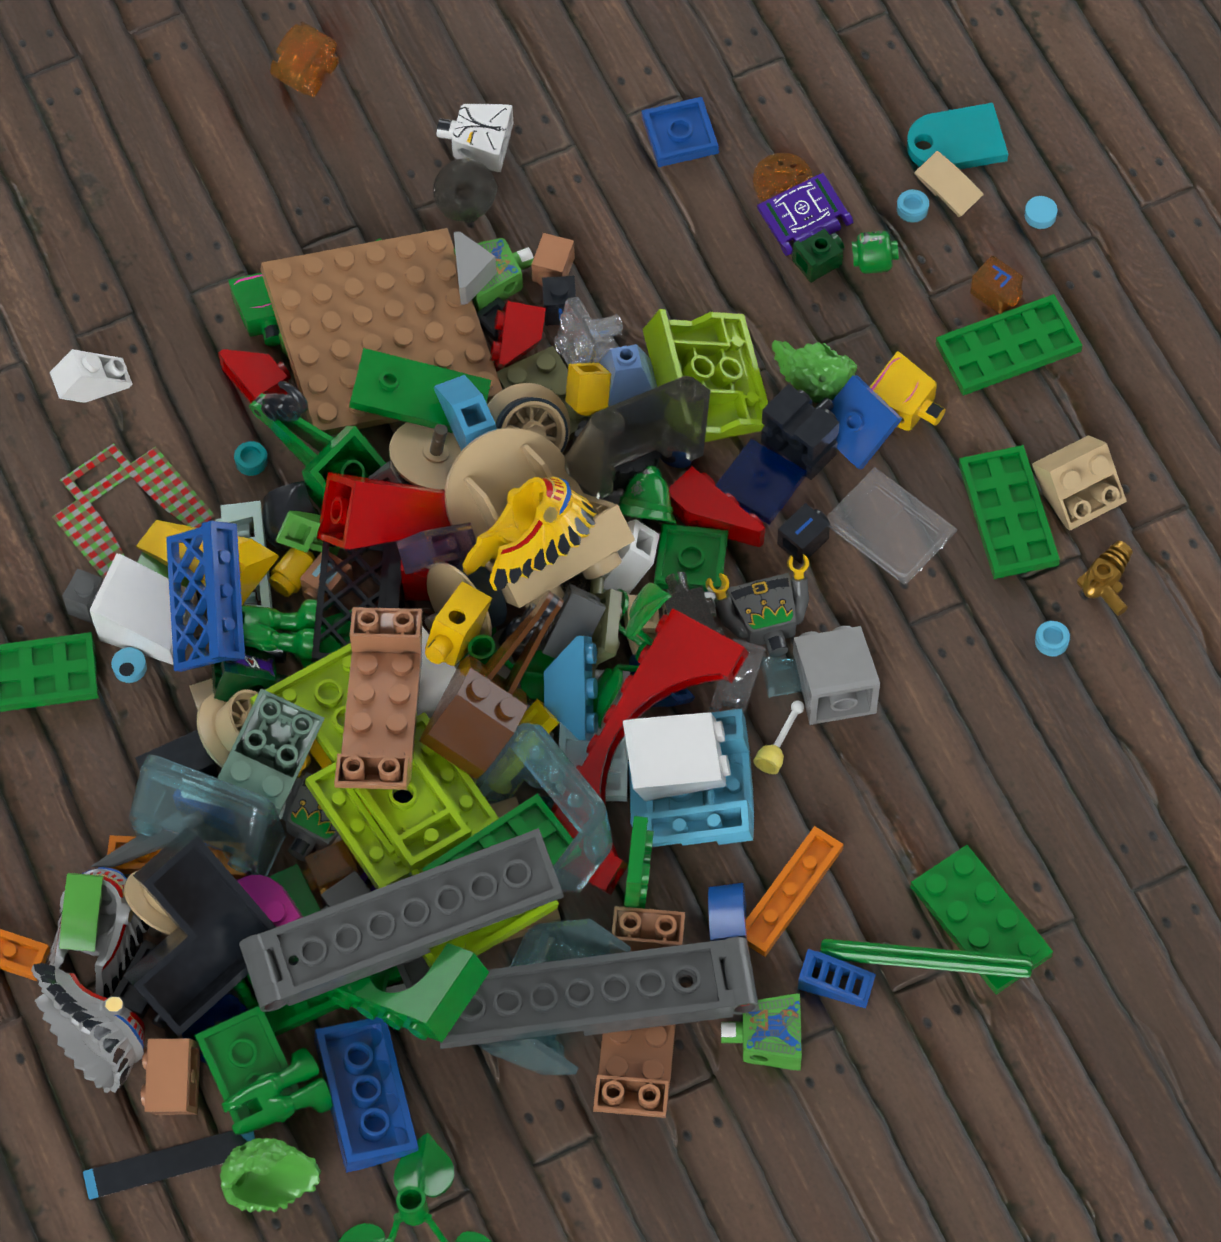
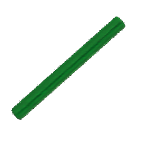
[820,939,1033,978]

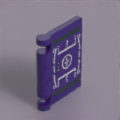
[757,173,853,256]

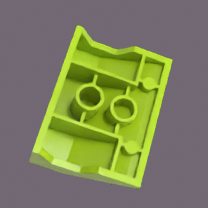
[643,309,768,443]

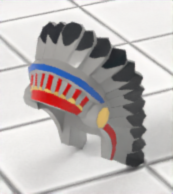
[41,867,150,998]
[31,963,146,1093]

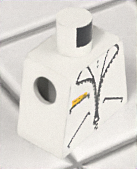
[437,104,514,172]

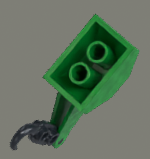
[249,381,386,511]

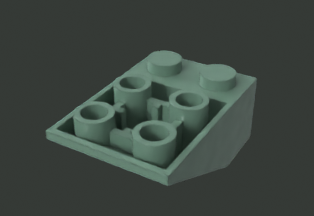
[213,689,325,820]

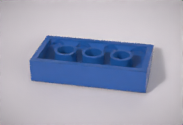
[314,1017,418,1173]

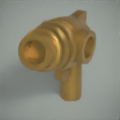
[1077,541,1133,616]

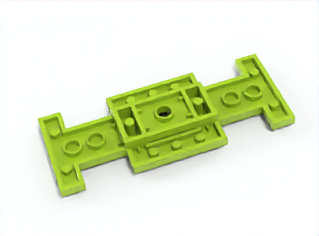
[251,643,559,968]

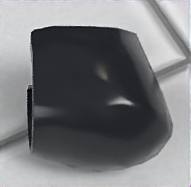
[263,481,320,551]

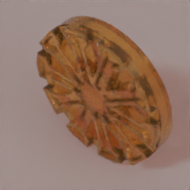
[753,153,813,201]

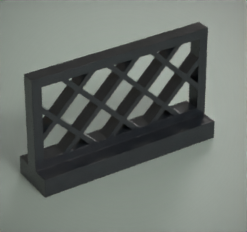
[311,539,405,662]

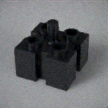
[761,384,839,480]

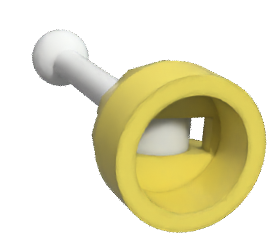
[753,700,804,775]

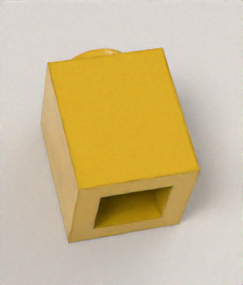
[565,363,611,416]

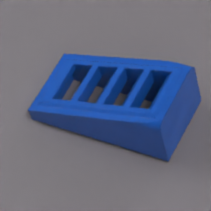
[798,949,876,1008]

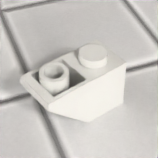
[50,349,132,403]
[603,520,659,595]

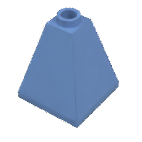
[597,344,665,423]

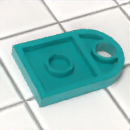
[907,103,1008,170]

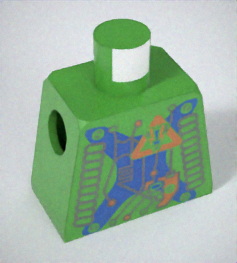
[453,238,534,312]
[721,994,802,1070]

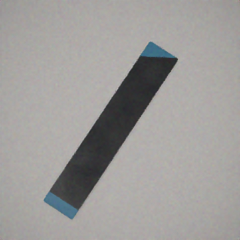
[83,1130,255,1200]

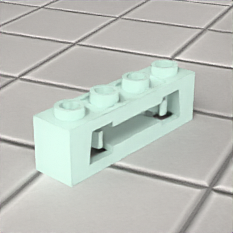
[215,501,273,608]

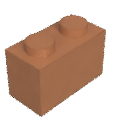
[141,1039,200,1115]

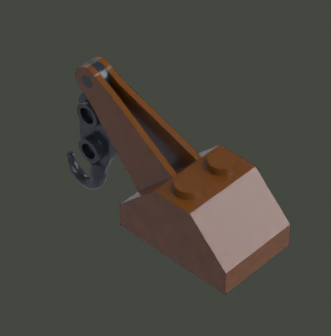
[419,590,564,779]

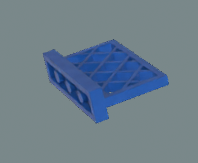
[166,521,245,672]

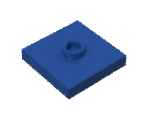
[641,97,719,167]
[831,375,903,469]

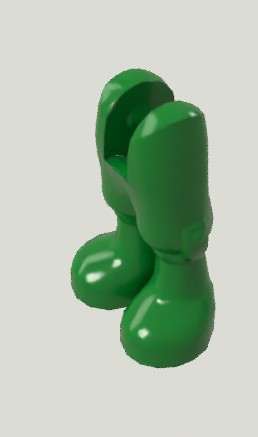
[242,599,317,660]
[221,1048,333,1135]

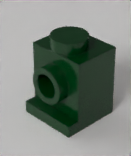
[792,229,844,283]

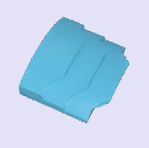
[628,708,754,847]

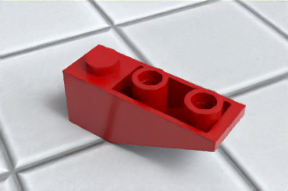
[669,466,765,548]

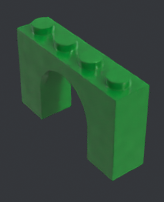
[330,943,489,1043]

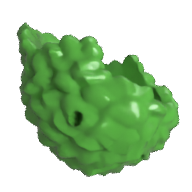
[772,340,857,403]
[220,1138,321,1213]

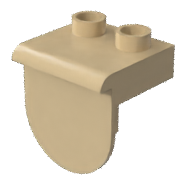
[445,428,635,609]

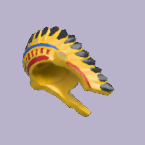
[463,477,597,591]

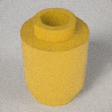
[268,547,316,597]

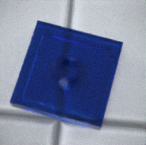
[716,439,807,525]

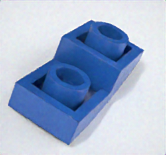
[708,883,747,941]

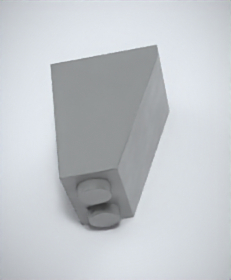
[793,626,880,725]

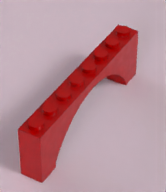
[551,608,749,895]

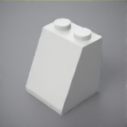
[89,553,198,665]
[623,712,731,801]

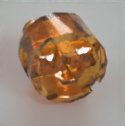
[270,22,339,97]

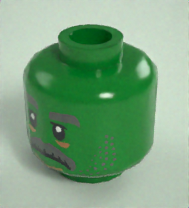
[852,231,899,274]

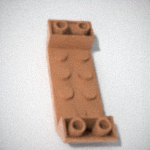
[334,607,422,790]
[593,906,685,1118]

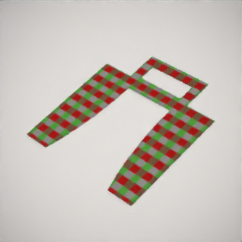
[52,443,215,579]

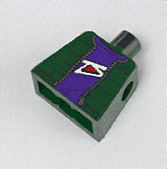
[211,646,289,702]

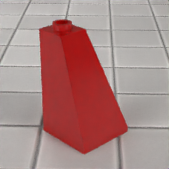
[317,472,453,549]

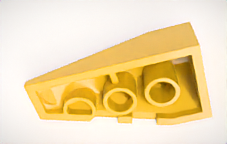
[136,520,279,605]

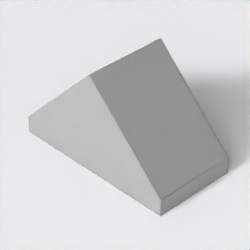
[454,232,497,305]

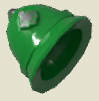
[618,466,677,525]

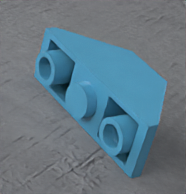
[434,375,497,451]
[544,636,598,741]

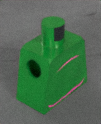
[228,273,280,346]

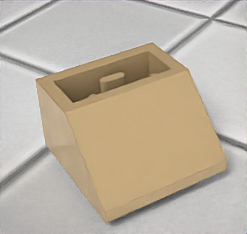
[1032,435,1127,530]

